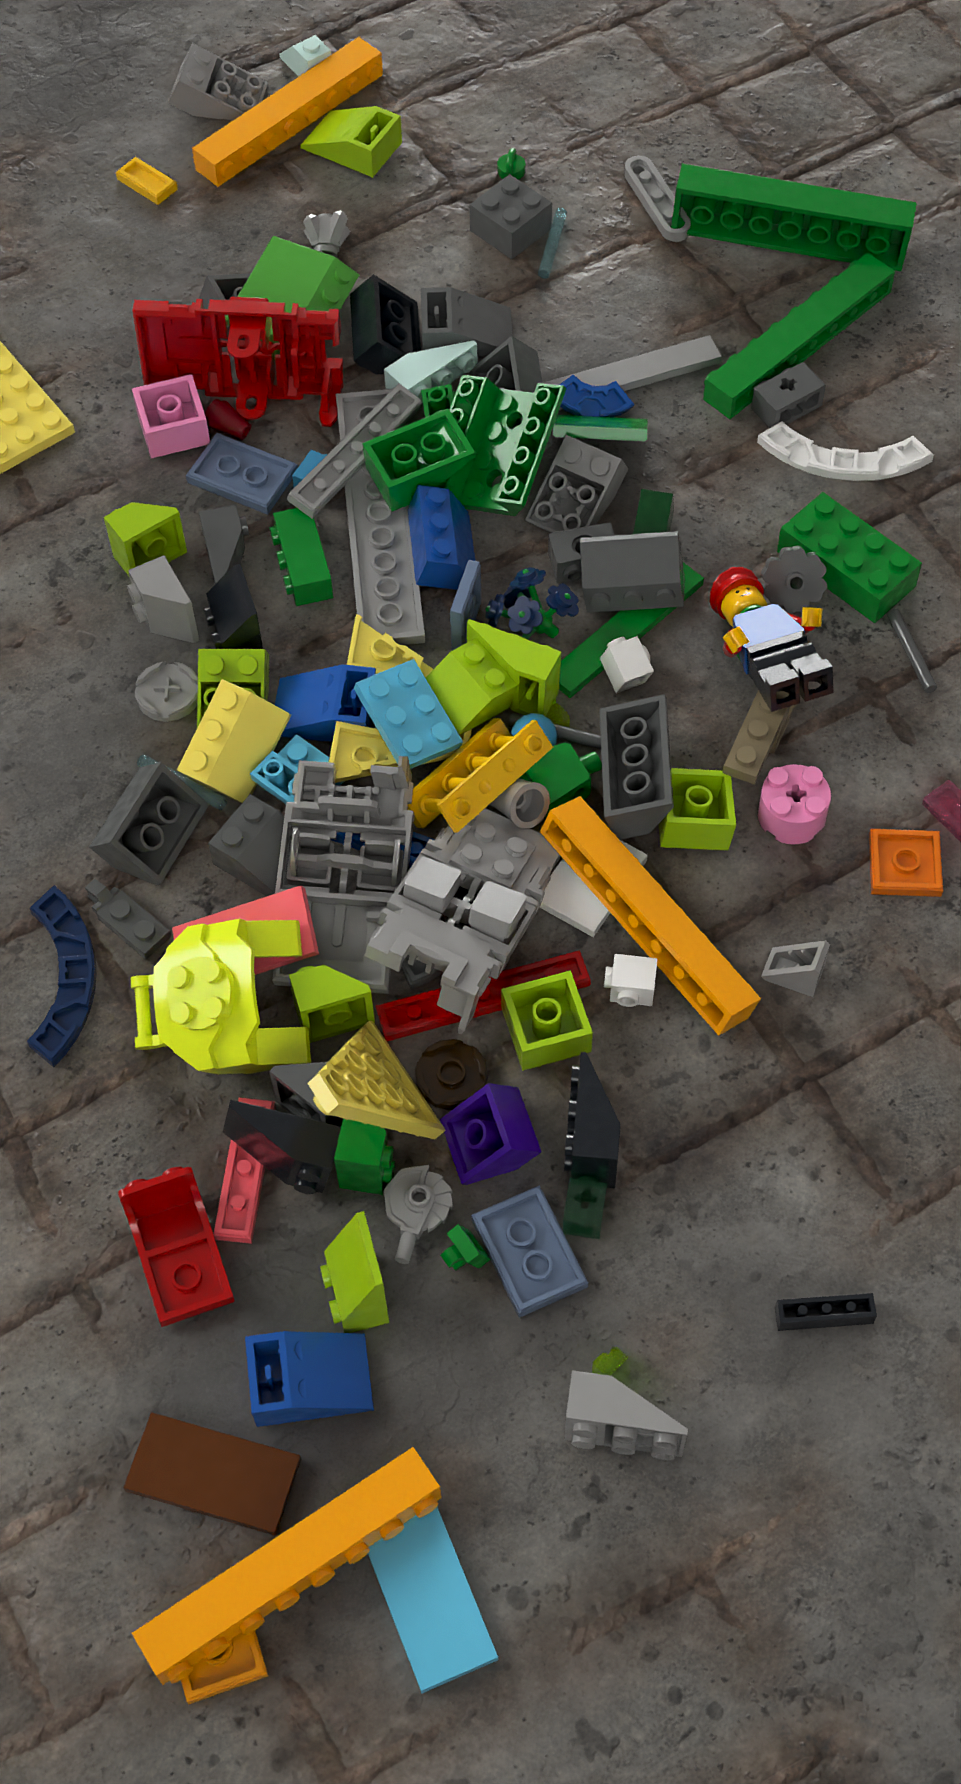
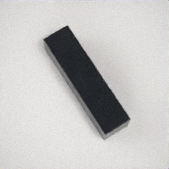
[775,1293,877,1331]

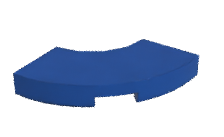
[559,374,634,417]

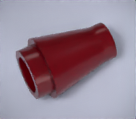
[205,399,252,440]

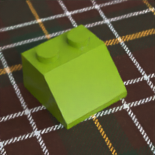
[104,502,187,577]
[426,638,517,735]
[289,965,375,1043]

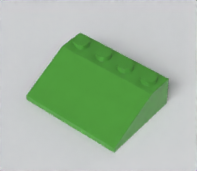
[226,236,359,354]

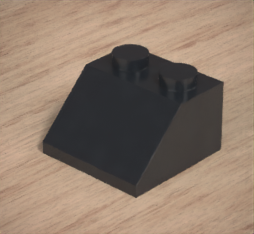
[203,564,263,649]

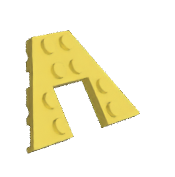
[329,614,472,783]

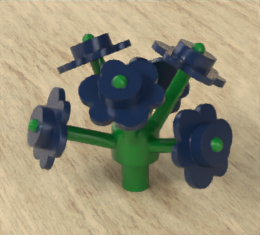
[485,567,579,640]

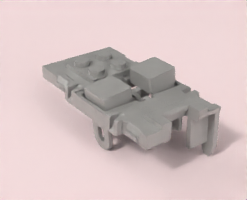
[272,756,414,994]
[365,808,561,1034]

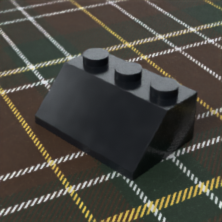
[350,274,421,375]

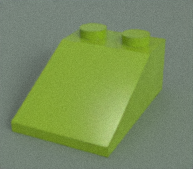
[320,1211,389,1333]

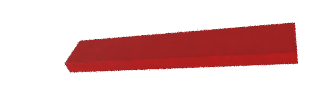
[375,950,591,1042]

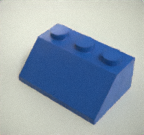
[407,485,475,590]

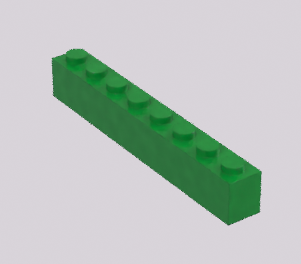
[703,252,895,419]

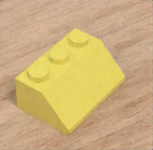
[177,679,291,803]

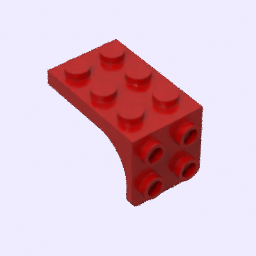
[118,1167,235,1327]

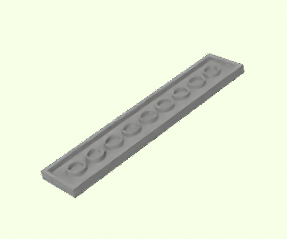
[336,389,425,645]

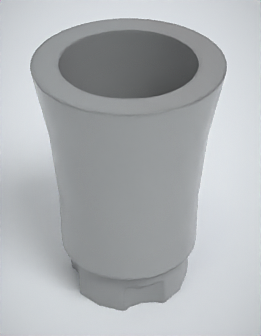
[489,778,550,829]

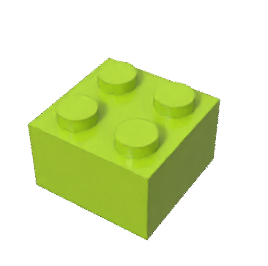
[659,768,736,851]
[501,970,593,1071]

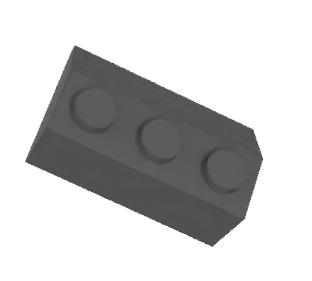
[580,531,685,613]
[89,762,209,886]

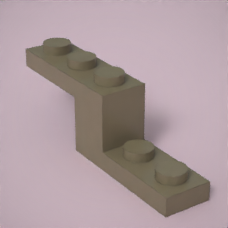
[723,690,801,785]

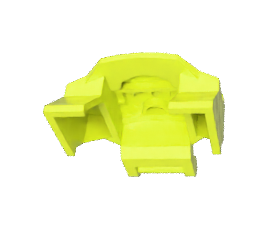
[130,918,311,1074]

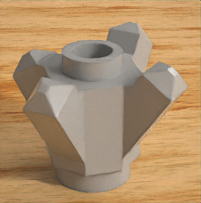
[303,210,351,258]

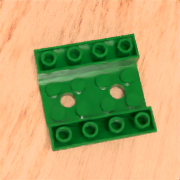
[438,375,567,516]

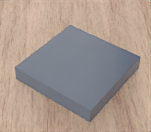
[450,560,481,650]

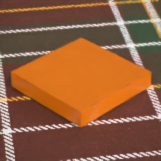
[869,829,943,897]

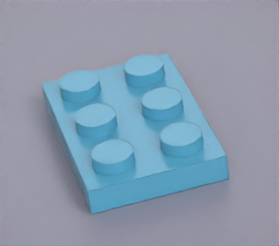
[354,659,463,769]

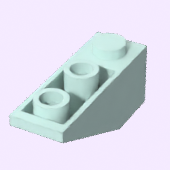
[384,340,478,401]

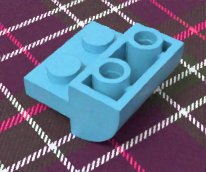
[250,734,344,804]

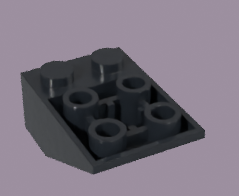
[564,1052,621,1188]

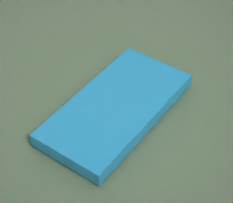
[368,1507,498,1693]

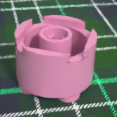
[758,764,831,844]

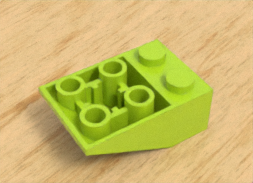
[301,106,402,177]
[467,619,561,716]
[197,649,269,728]

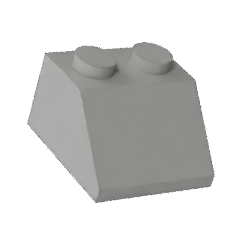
[127,555,200,643]

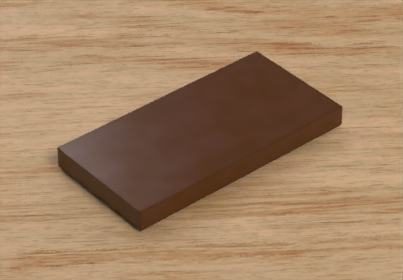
[123,1412,301,1536]

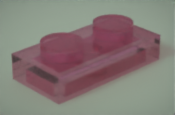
[922,780,961,842]

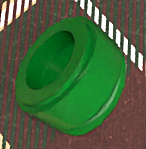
[497,148,525,180]

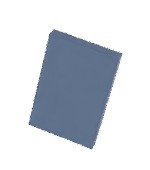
[186,433,298,515]
[471,1185,588,1318]

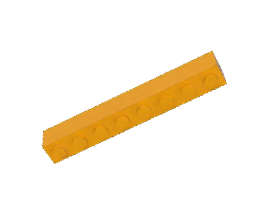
[192,37,383,187]
[540,796,761,1036]
[132,1447,442,1685]

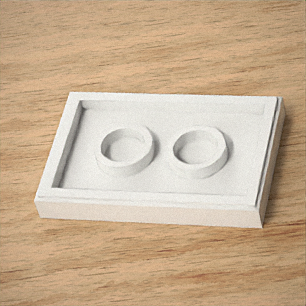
[540,840,648,937]

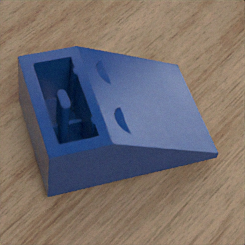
[274,664,376,742]
[245,1331,374,1427]

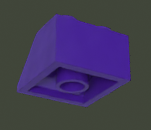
[440,1083,541,1185]

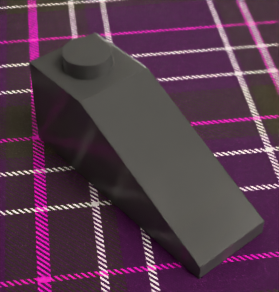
[199,504,249,584]

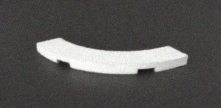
[757,421,934,481]

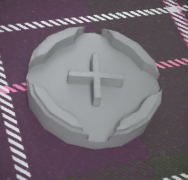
[135,662,198,722]

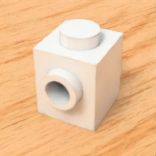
[600,636,654,693]
[604,954,658,1007]

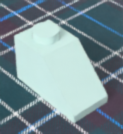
[280,35,331,77]

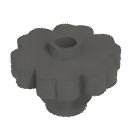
[761,546,827,613]

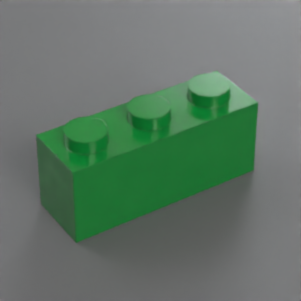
[269,508,333,606]

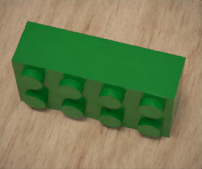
[777,492,922,624]

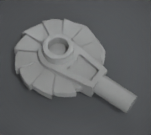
[384,1165,453,1264]

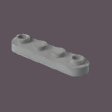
[624,156,691,242]

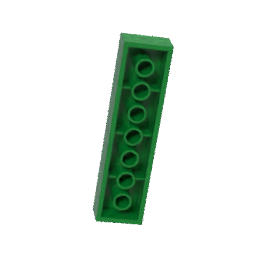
[671,163,917,271]

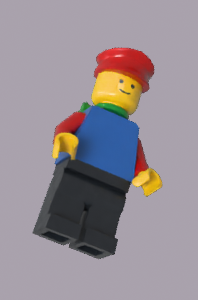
[710,567,834,712]

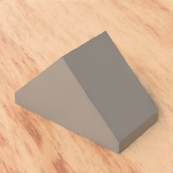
[761,940,830,997]

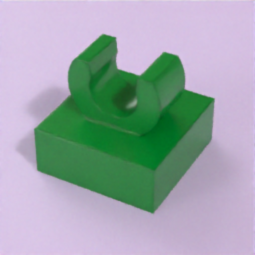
[440,1224,491,1270]

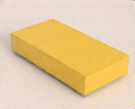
[116,156,178,205]

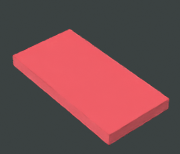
[172,885,319,975]

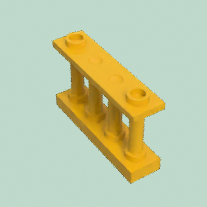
[408,718,553,833]

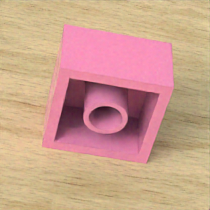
[132,374,210,458]

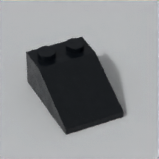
[223,1100,341,1194]

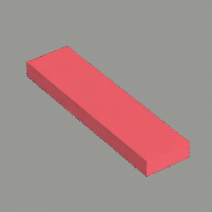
[213,1098,276,1244]

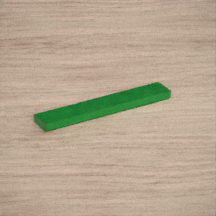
[559,562,704,698]

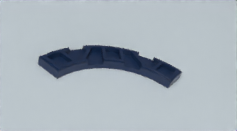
[27,885,97,1067]

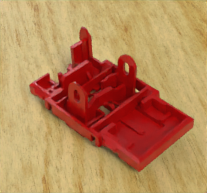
[132,297,344,427]

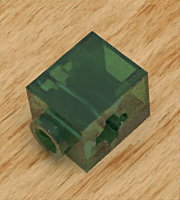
[563,1176,607,1239]

